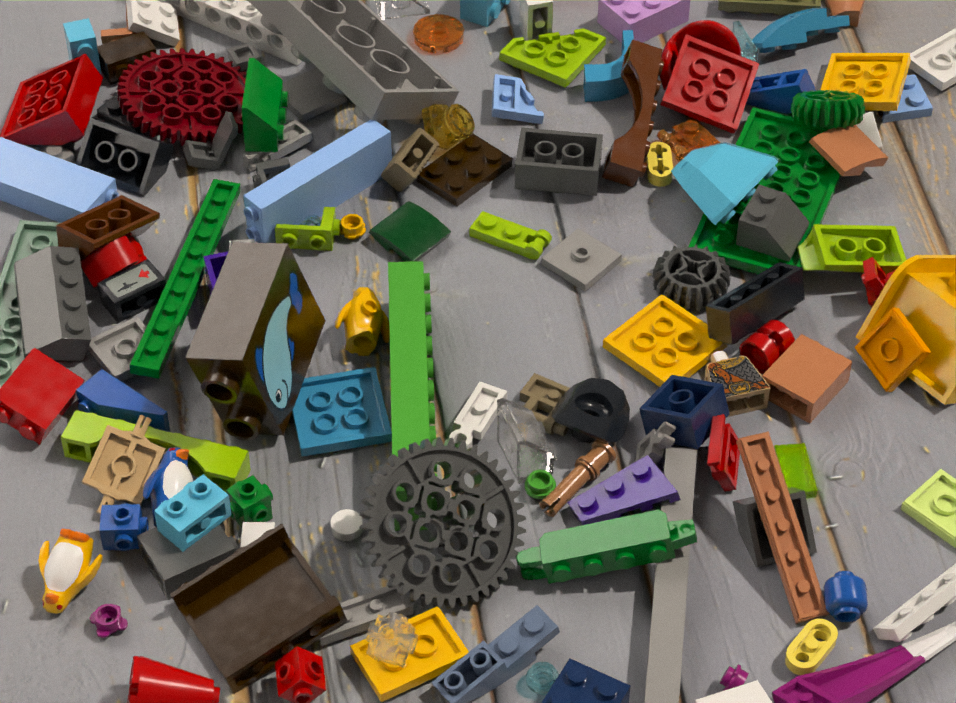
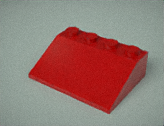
[0,53,103,145]

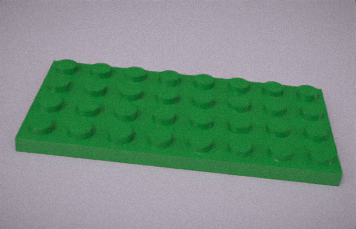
[688,107,841,274]

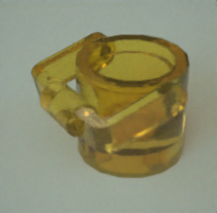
[422,104,475,150]

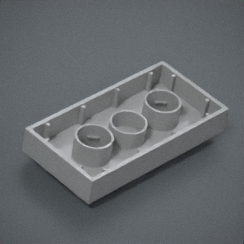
[248,0,459,125]

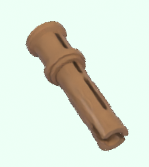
[539,439,616,517]

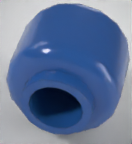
[823,571,868,622]

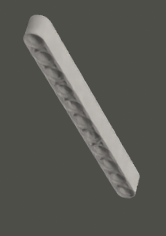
[644,446,697,703]

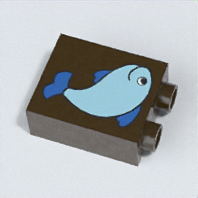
[185,242,326,441]

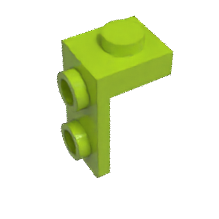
[275,207,341,251]

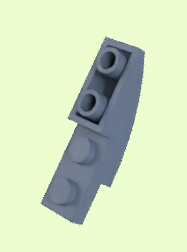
[432,605,560,703]

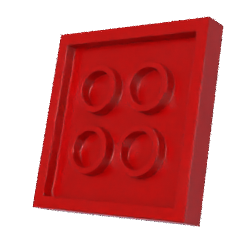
[660,35,760,134]

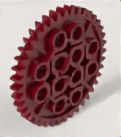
[117,48,247,146]

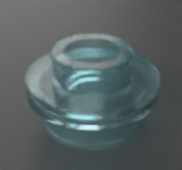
[526,662,559,695]

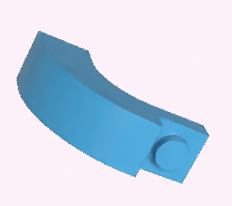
[583,30,634,102]

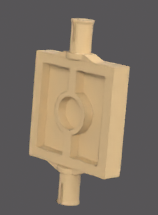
[82,415,166,515]

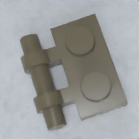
[509,373,570,437]

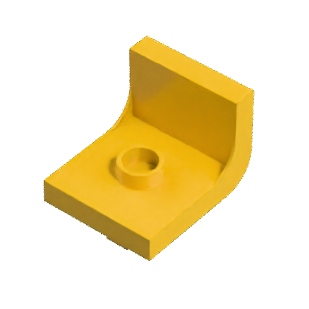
[855,255,956,405]

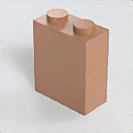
[762,334,852,423]

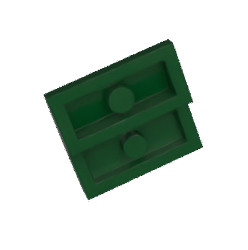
[369,201,451,262]

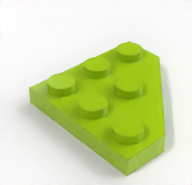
[499,28,606,88]

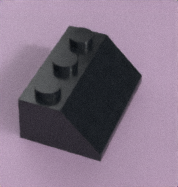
[76,118,174,195]

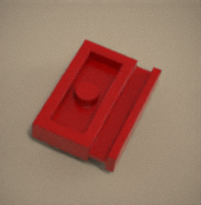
[707,414,740,492]

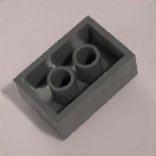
[515,128,603,196]

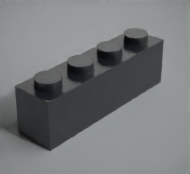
[706,262,805,345]

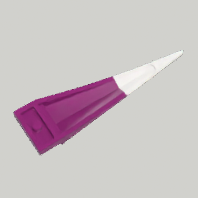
[772,621,956,703]

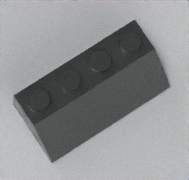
[14,246,91,361]

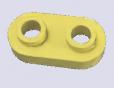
[785,619,838,675]

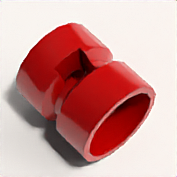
[739,319,795,374]

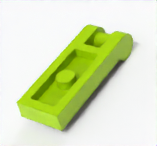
[469,211,552,260]

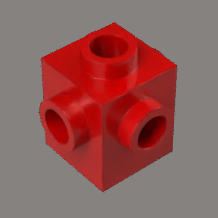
[275,646,326,703]

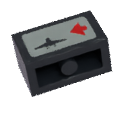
[97,259,166,323]

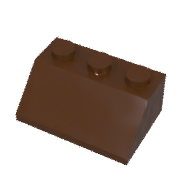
[56,195,160,261]

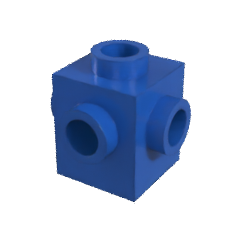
[99,504,149,551]

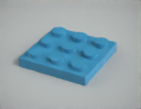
[292,367,392,457]

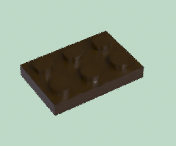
[417,133,513,207]

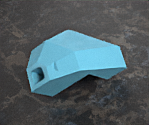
[671,142,778,225]

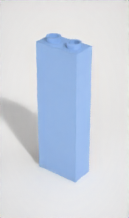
[243,119,392,243]
[0,137,119,223]

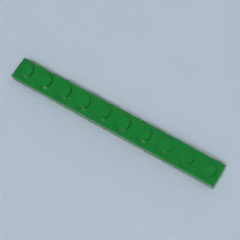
[130,179,240,379]

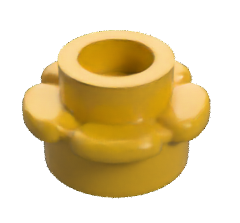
[340,214,366,240]

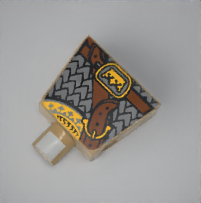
[704,351,770,417]

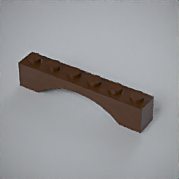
[602,40,664,187]

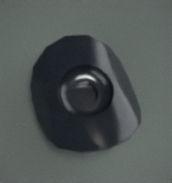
[551,378,630,443]

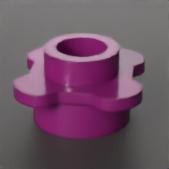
[90,604,128,638]

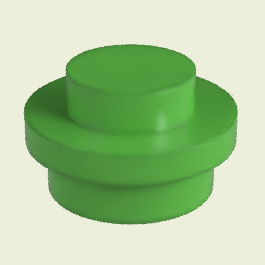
[525,470,556,499]

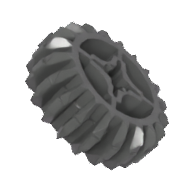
[652,243,731,312]

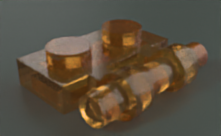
[657,118,720,162]

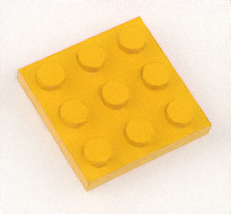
[820,53,911,111]
[603,294,728,387]

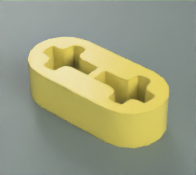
[646,142,673,187]

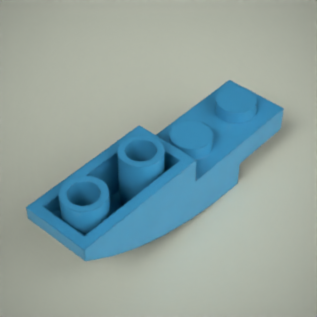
[749,8,850,53]

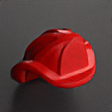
[659,20,741,91]

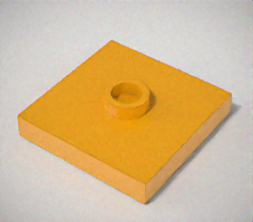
[854,307,932,392]

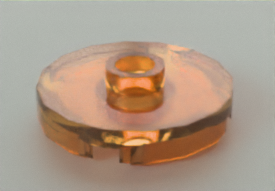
[413,14,464,53]

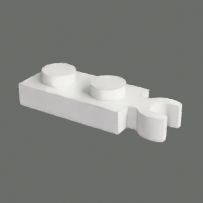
[449,382,507,450]

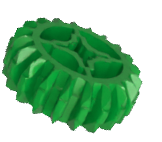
[791,90,865,129]

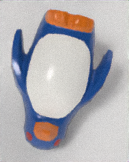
[143,447,194,527]

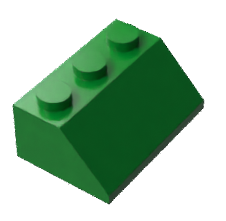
[242,58,289,152]

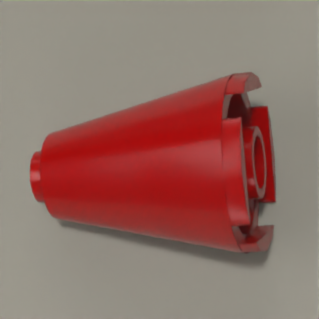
[127,656,220,703]

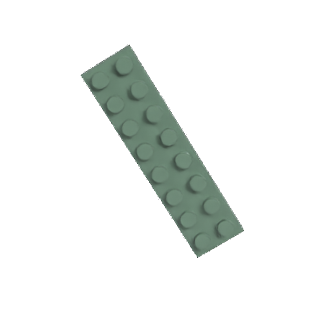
[0,220,59,388]

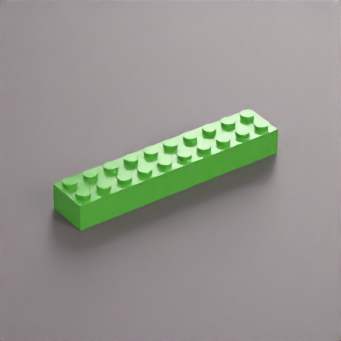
[388,261,437,531]

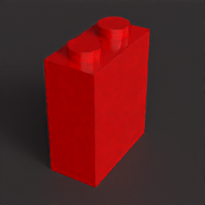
[0,348,85,445]

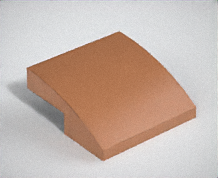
[809,125,889,176]

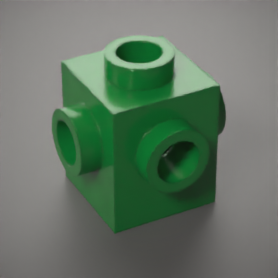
[226,475,273,528]

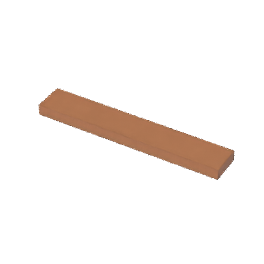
[736,431,829,624]

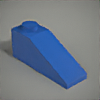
[746,69,816,114]
[76,369,170,432]

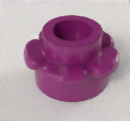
[719,664,749,691]

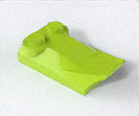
[797,224,907,274]

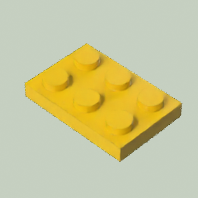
[350,606,469,702]

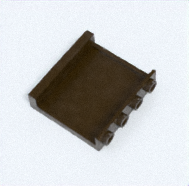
[170,524,347,694]

